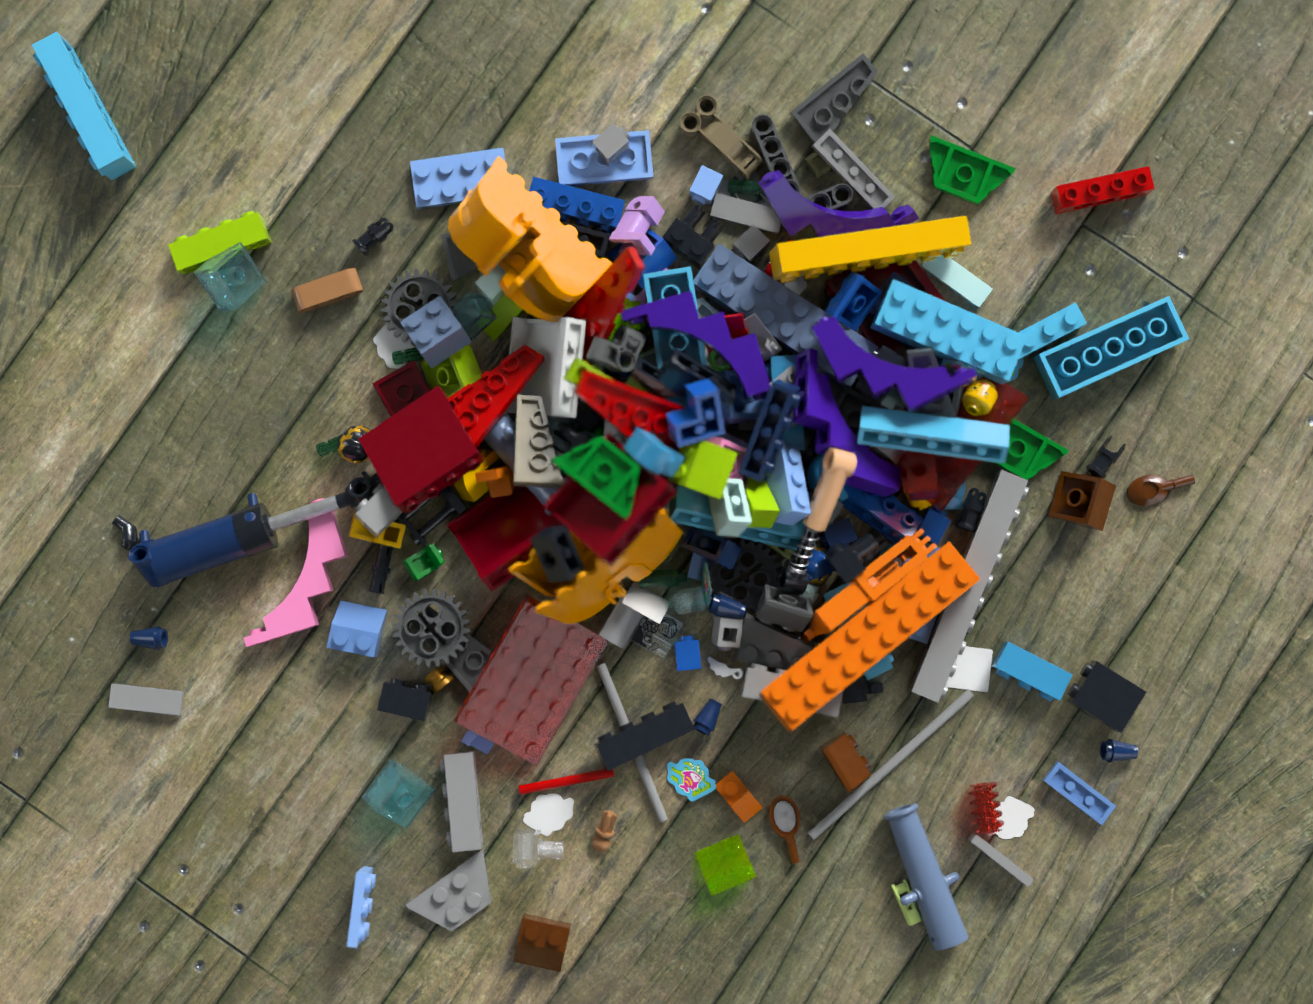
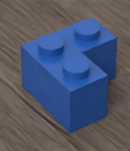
[666,379,725,447]

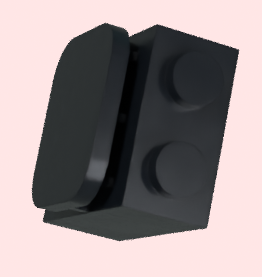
[1067,660,1146,733]

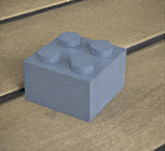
[400,296,471,369]

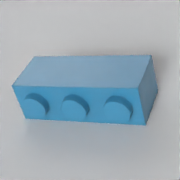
[991,641,1072,702]

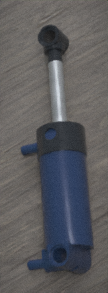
[128,477,375,587]

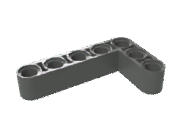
[751,114,853,211]

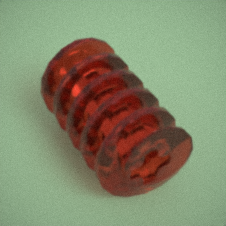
[967,781,1005,834]

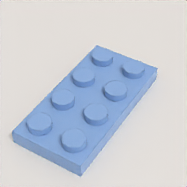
[555,130,653,186]
[410,148,507,209]

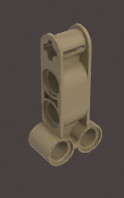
[679,95,765,181]

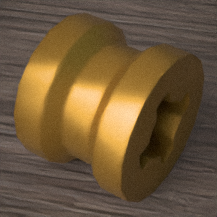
[423,664,454,694]

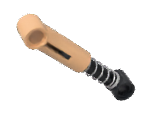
[776,448,856,595]

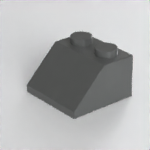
[756,584,813,632]

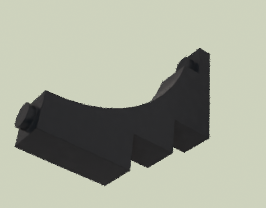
[572,349,737,429]

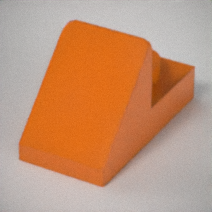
[475,465,514,498]
[716,770,763,823]

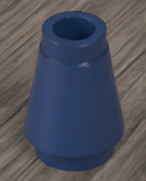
[708,593,746,619]
[130,626,168,650]
[693,698,722,736]
[1100,739,1138,763]

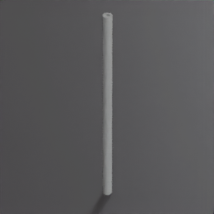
[808,689,974,840]

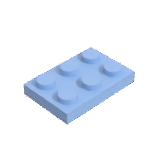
[347,866,376,948]

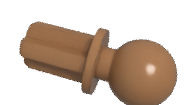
[592,810,617,852]

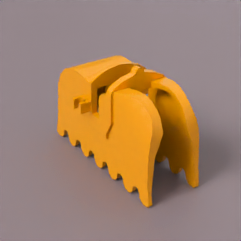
[448,156,612,322]
[509,507,683,624]

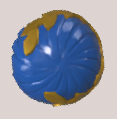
[806,547,833,584]

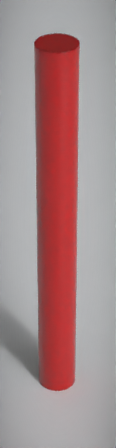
[519,769,615,795]

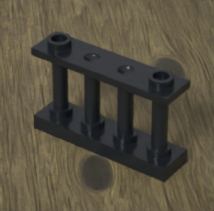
[361,470,468,547]

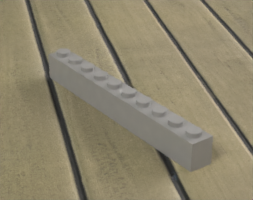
[908,470,1029,703]

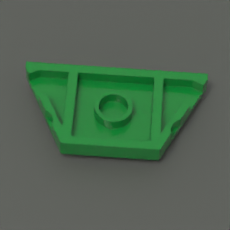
[929,135,1016,205]
[985,407,1069,480]
[552,436,641,519]

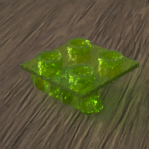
[694,834,757,896]

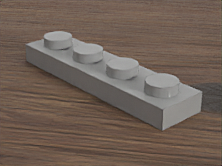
[812,129,895,209]

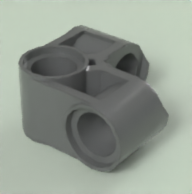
[586,324,645,373]

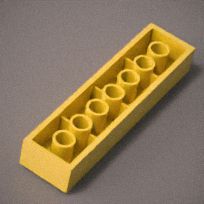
[769,216,971,283]

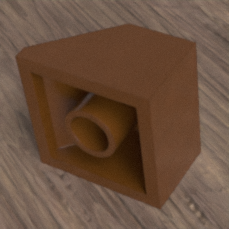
[1048,471,1116,531]
[819,732,871,792]
[514,913,571,972]

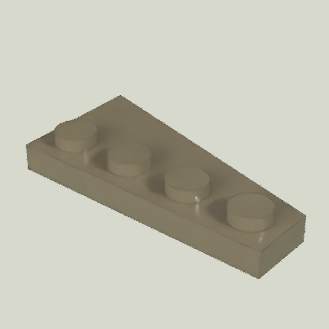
[514,395,563,488]

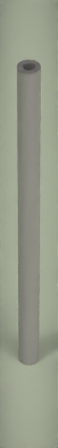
[596,663,668,823]

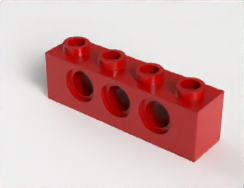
[1051,166,1155,215]

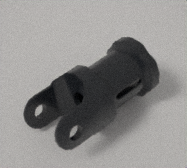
[352,218,394,257]
[1086,435,1126,479]
[955,488,987,533]

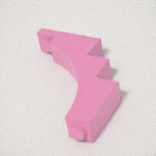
[244,498,348,647]

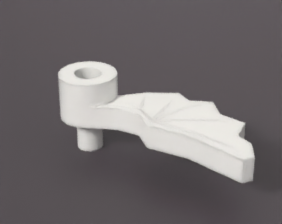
[708,656,744,679]

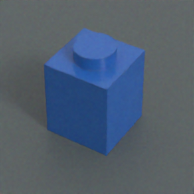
[914,507,951,545]
[674,635,701,671]

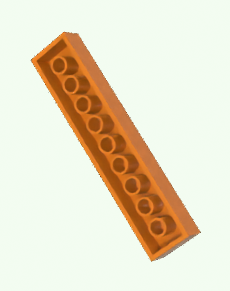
[758,542,980,733]

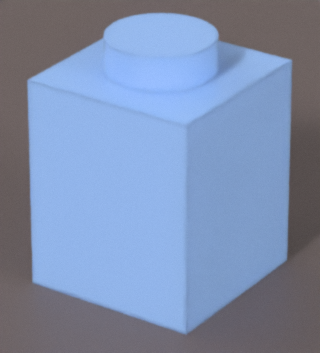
[689,165,723,206]

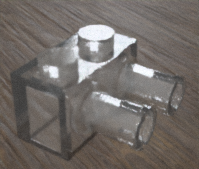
[512,829,564,869]

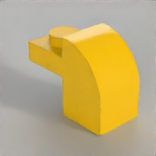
[454,448,499,502]
[348,513,406,548]

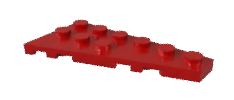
[563,247,645,366]
[447,344,545,448]
[574,369,686,452]

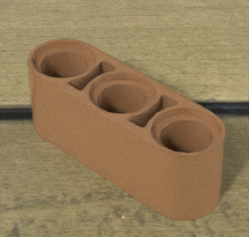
[291,268,363,313]

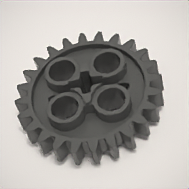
[381,269,459,346]
[392,589,471,667]

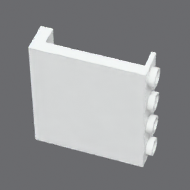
[506,317,586,418]

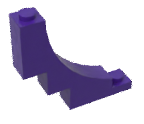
[758,170,919,238]
[621,291,770,401]
[812,316,977,413]
[793,348,901,497]

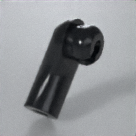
[112,515,138,550]

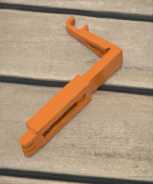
[801,528,937,643]

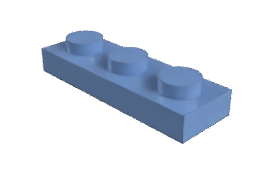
[1043,761,1116,825]

